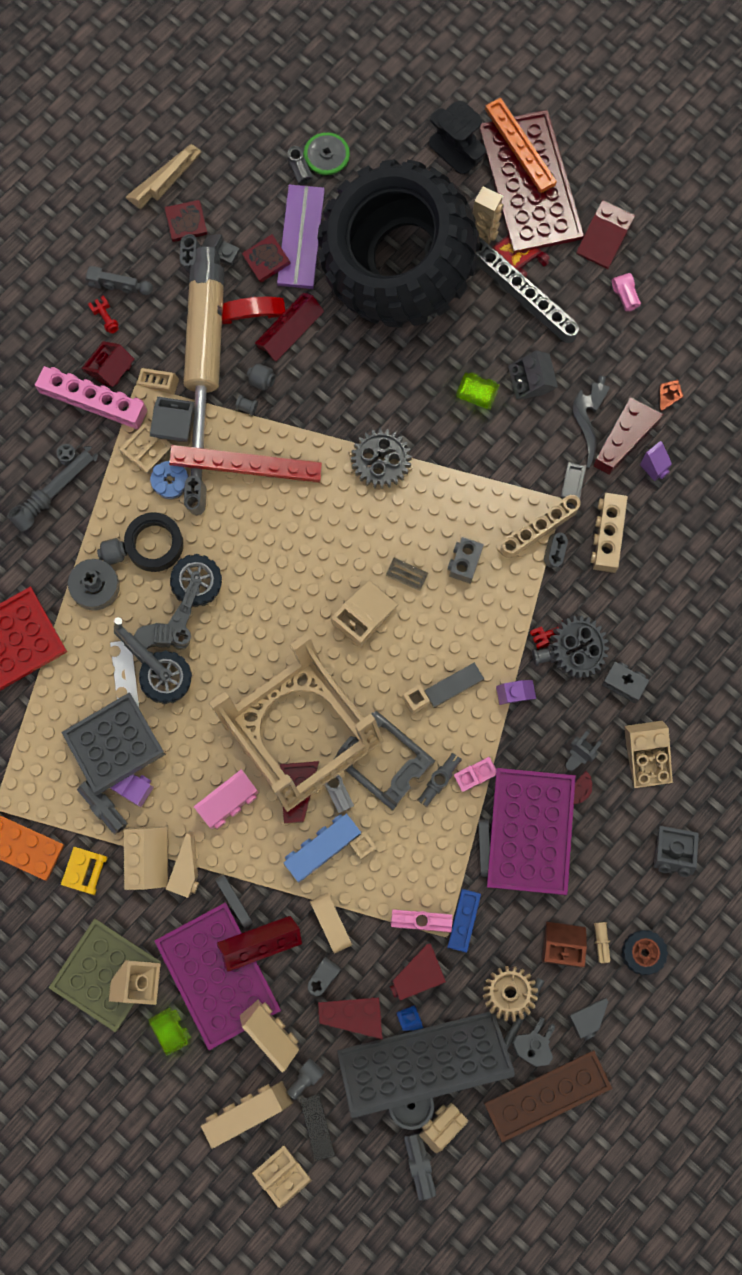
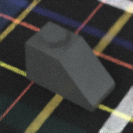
[568,998,608,1040]

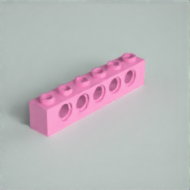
[34,366,148,429]

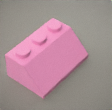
[194,769,258,829]

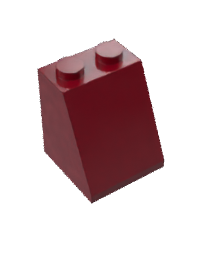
[390,943,446,1000]

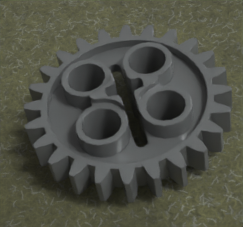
[351,429,412,489]
[549,615,609,678]

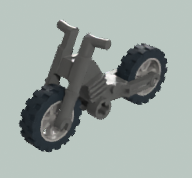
[114,554,222,704]

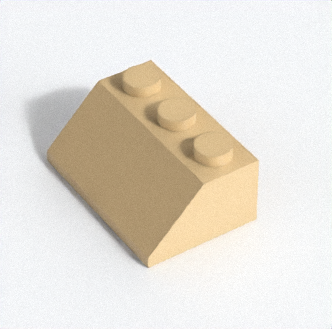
[124,827,168,890]
[240,1000,299,1073]

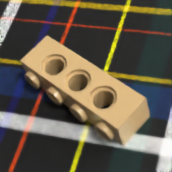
[473,186,504,245]
[591,493,628,573]

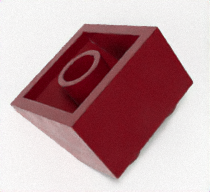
[81,341,134,387]

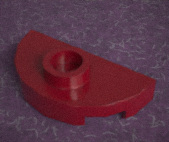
[574,771,592,805]

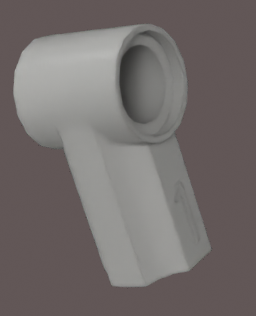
[325,775,354,813]

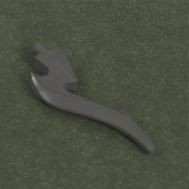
[572,376,610,468]

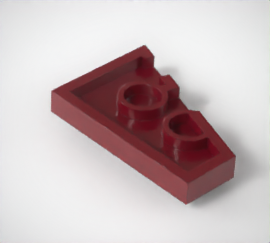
[280,761,319,824]

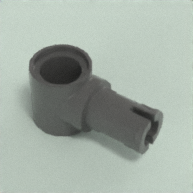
[287,1058,325,1100]

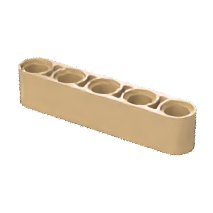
[501,495,580,558]

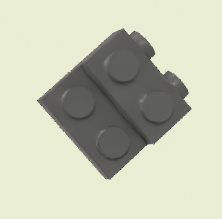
[654,826,699,877]

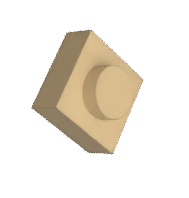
[349,832,377,859]

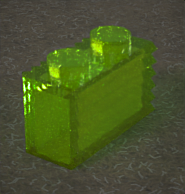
[456,372,500,410]
[148,1007,191,1056]

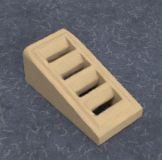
[136,368,179,394]

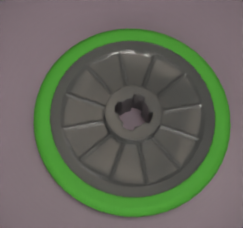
[304,132,350,175]

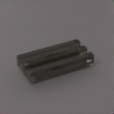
[386,558,428,591]

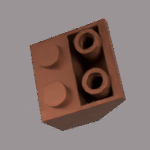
[542,922,587,968]

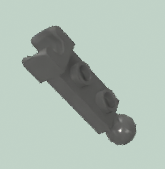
[86,266,153,295]

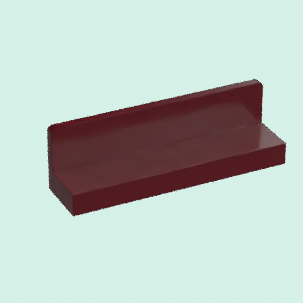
[255,293,324,361]
[217,916,302,972]

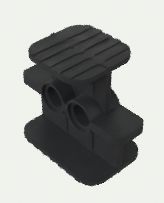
[429,101,486,174]

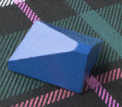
[396,1005,423,1031]

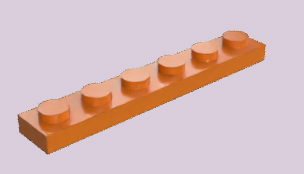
[485,98,557,193]

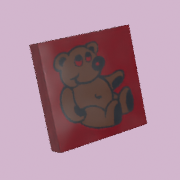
[165,200,208,242]
[242,234,291,283]

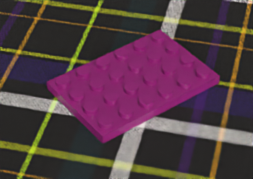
[487,768,576,895]
[154,902,281,1050]

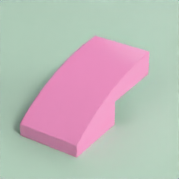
[454,757,496,792]

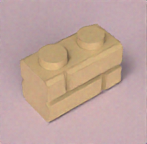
[419,1103,468,1153]

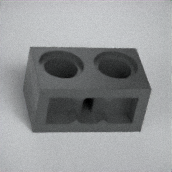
[447,537,484,584]

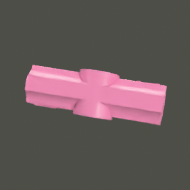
[391,909,452,932]

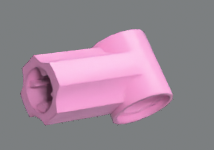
[612,273,641,311]

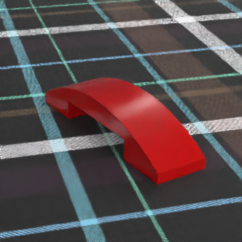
[222,297,285,324]

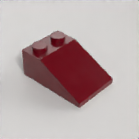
[576,200,635,269]

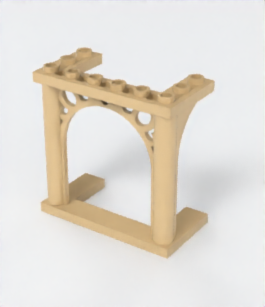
[209,633,383,812]

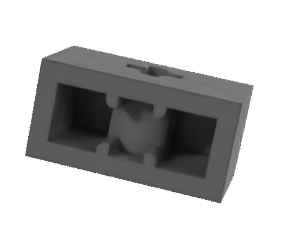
[602,662,649,703]

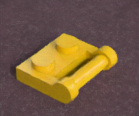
[61,847,108,895]

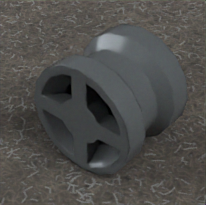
[56,444,77,466]

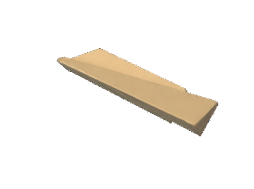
[126,144,202,210]

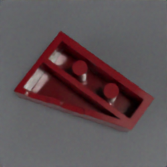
[318,997,382,1039]

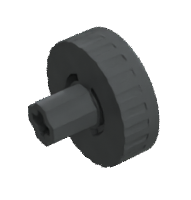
[68,559,120,611]

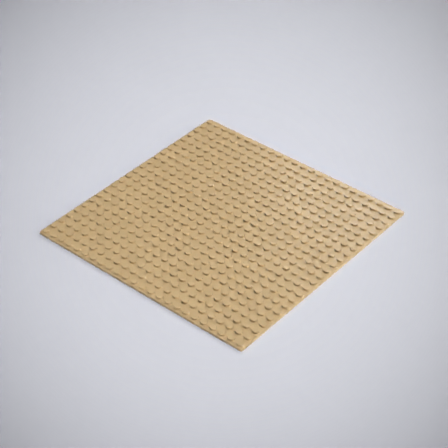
[0,385,562,937]

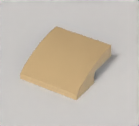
[119,423,171,473]
[252,1146,312,1209]

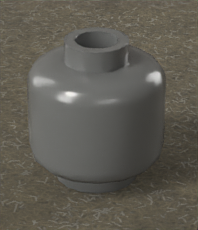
[247,363,276,390]
[97,538,127,565]

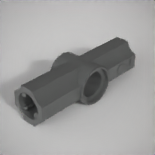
[77,781,128,835]
[404,1132,436,1200]

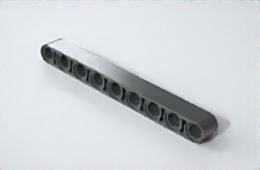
[475,237,579,343]

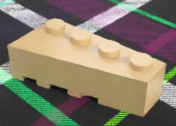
[201,1081,293,1149]

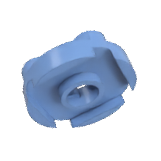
[150,461,188,499]

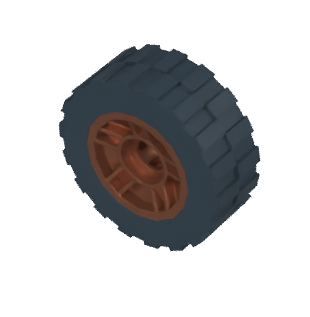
[621,930,668,975]

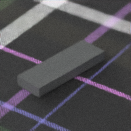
[424,662,484,708]

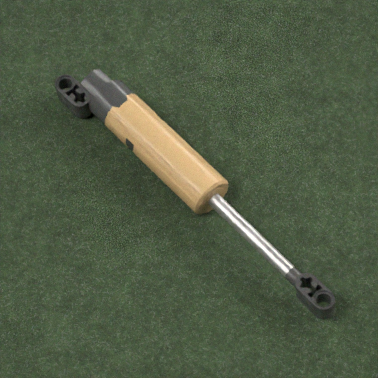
[180,234,225,515]

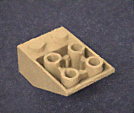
[331,581,398,647]
[625,721,673,788]

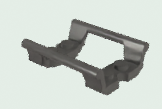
[333,711,435,811]

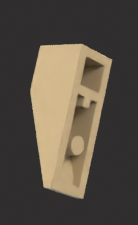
[166,831,199,898]

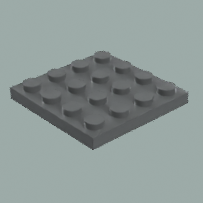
[61,692,166,796]

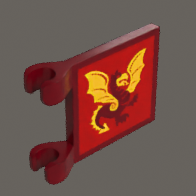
[492,235,550,278]

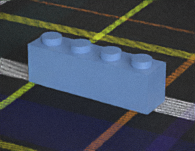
[284,814,361,883]

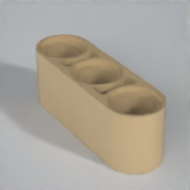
[310,893,352,954]

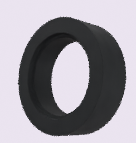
[124,512,183,572]

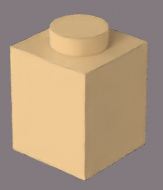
[402,684,430,715]

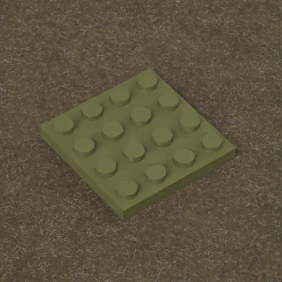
[49,918,162,1032]

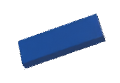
[447,889,481,953]

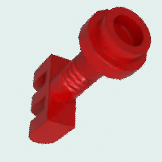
[88,295,119,334]
[530,620,563,649]

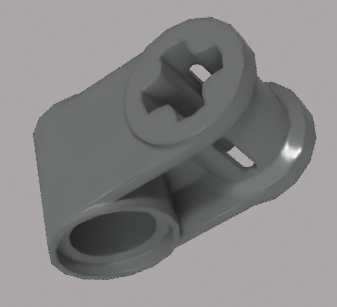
[308,956,342,996]

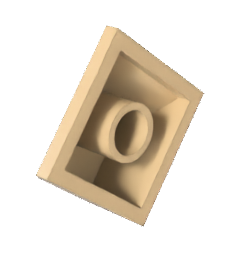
[109,960,161,1005]

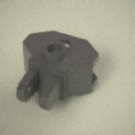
[566,729,604,771]
[512,1017,556,1067]

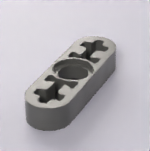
[479,820,490,877]
[215,874,253,928]

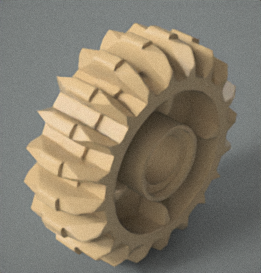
[483,966,538,1022]

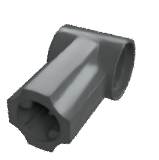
[287,146,313,185]

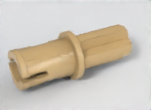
[594,922,610,963]

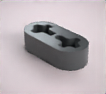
[544,532,568,568]

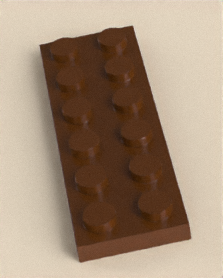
[484,1050,612,1142]

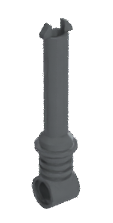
[7,446,98,532]

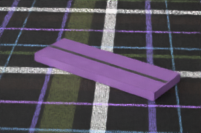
[277,185,325,289]

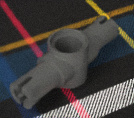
[417,753,462,807]

